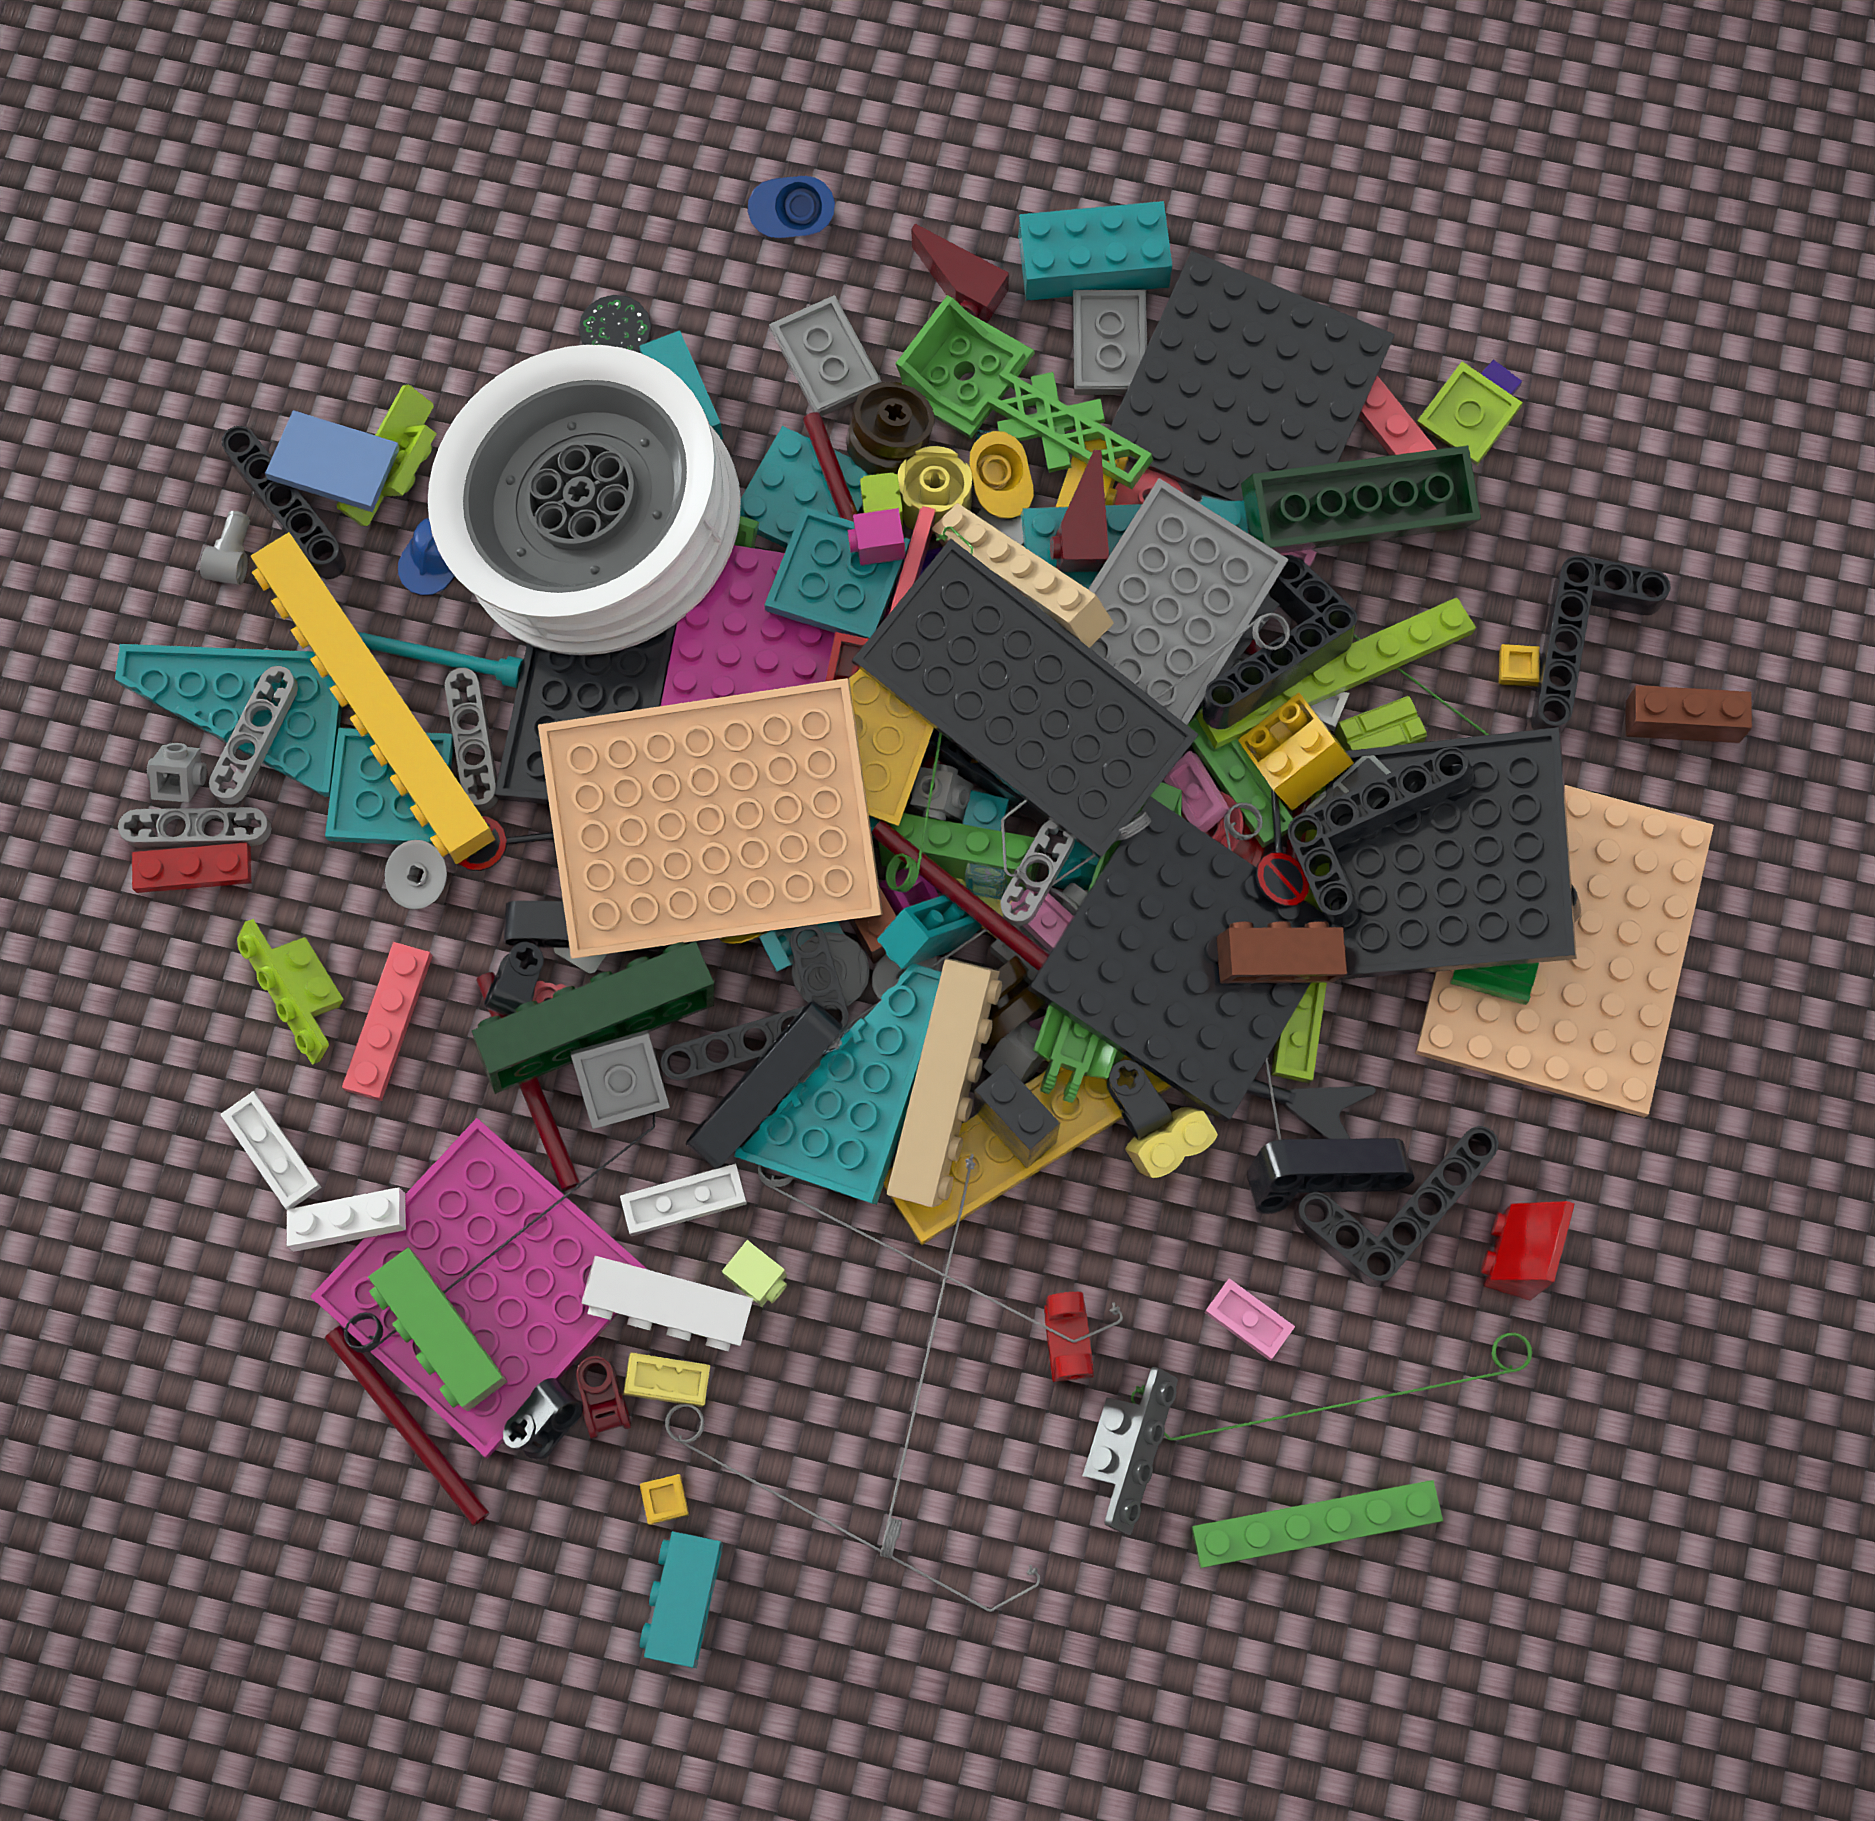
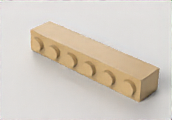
[931,503,1114,648]
[886,959,1002,1207]

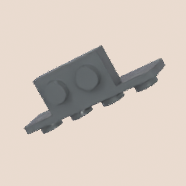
[1082,1367,1178,1535]

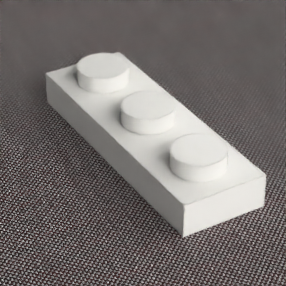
[220,1091,322,1209]
[620,1164,747,1236]
[287,1187,406,1252]

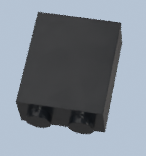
[974,1064,1060,1168]

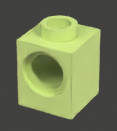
[722,1240,787,1307]

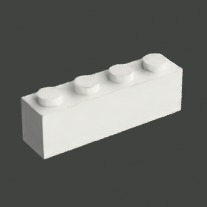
[581,1256,753,1352]

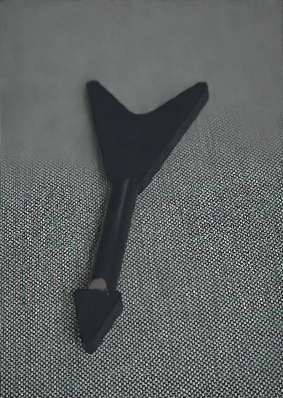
[1246,1079,1376,1139]

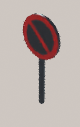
[1255,789,1309,907]
[458,816,554,871]

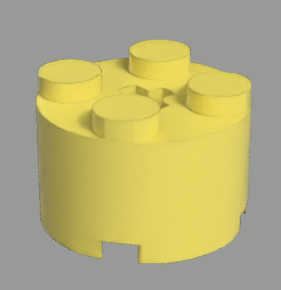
[897,446,972,534]

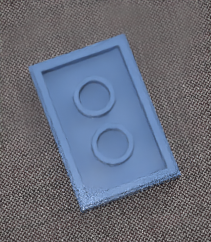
[265,410,400,512]

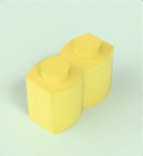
[1125,1107,1218,1178]

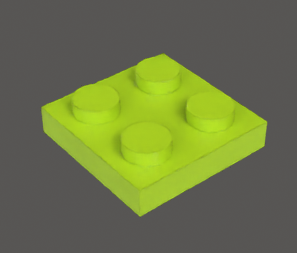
[1417,361,1523,466]

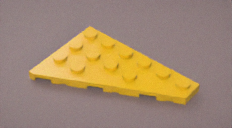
[849,669,934,826]

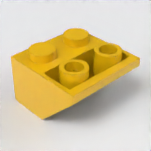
[1238,692,1354,811]

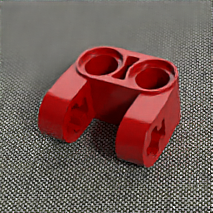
[1044,1292,1094,1382]

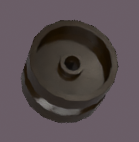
[846,382,935,475]
[981,955,1046,1052]

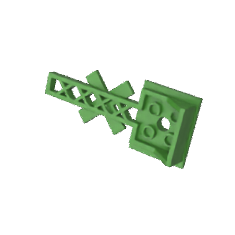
[896,295,1153,489]

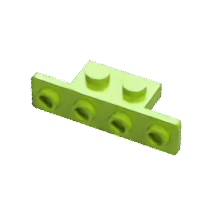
[337,385,437,526]
[237,919,344,1064]

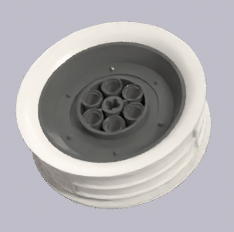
[428,345,741,655]

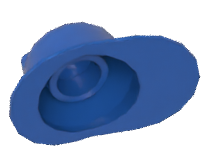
[747,176,835,238]
[398,518,455,595]

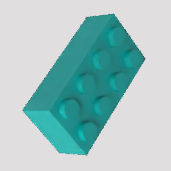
[1018,201,1173,301]

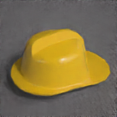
[969,431,1034,519]

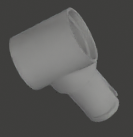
[200,511,250,585]

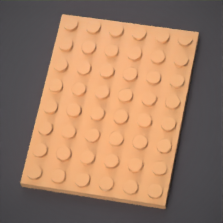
[538,678,883,959]
[1415,785,1714,1118]

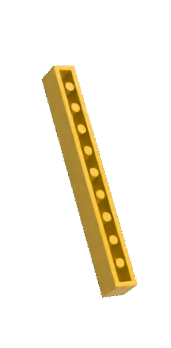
[250,532,495,864]

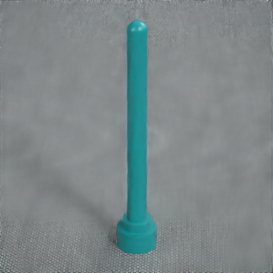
[357,632,524,688]

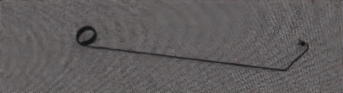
[344,1112,655,1353]

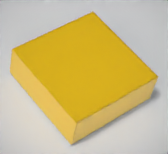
[1499,644,1540,686]
[640,1474,689,1525]

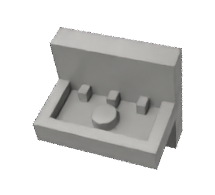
[571,1030,670,1129]

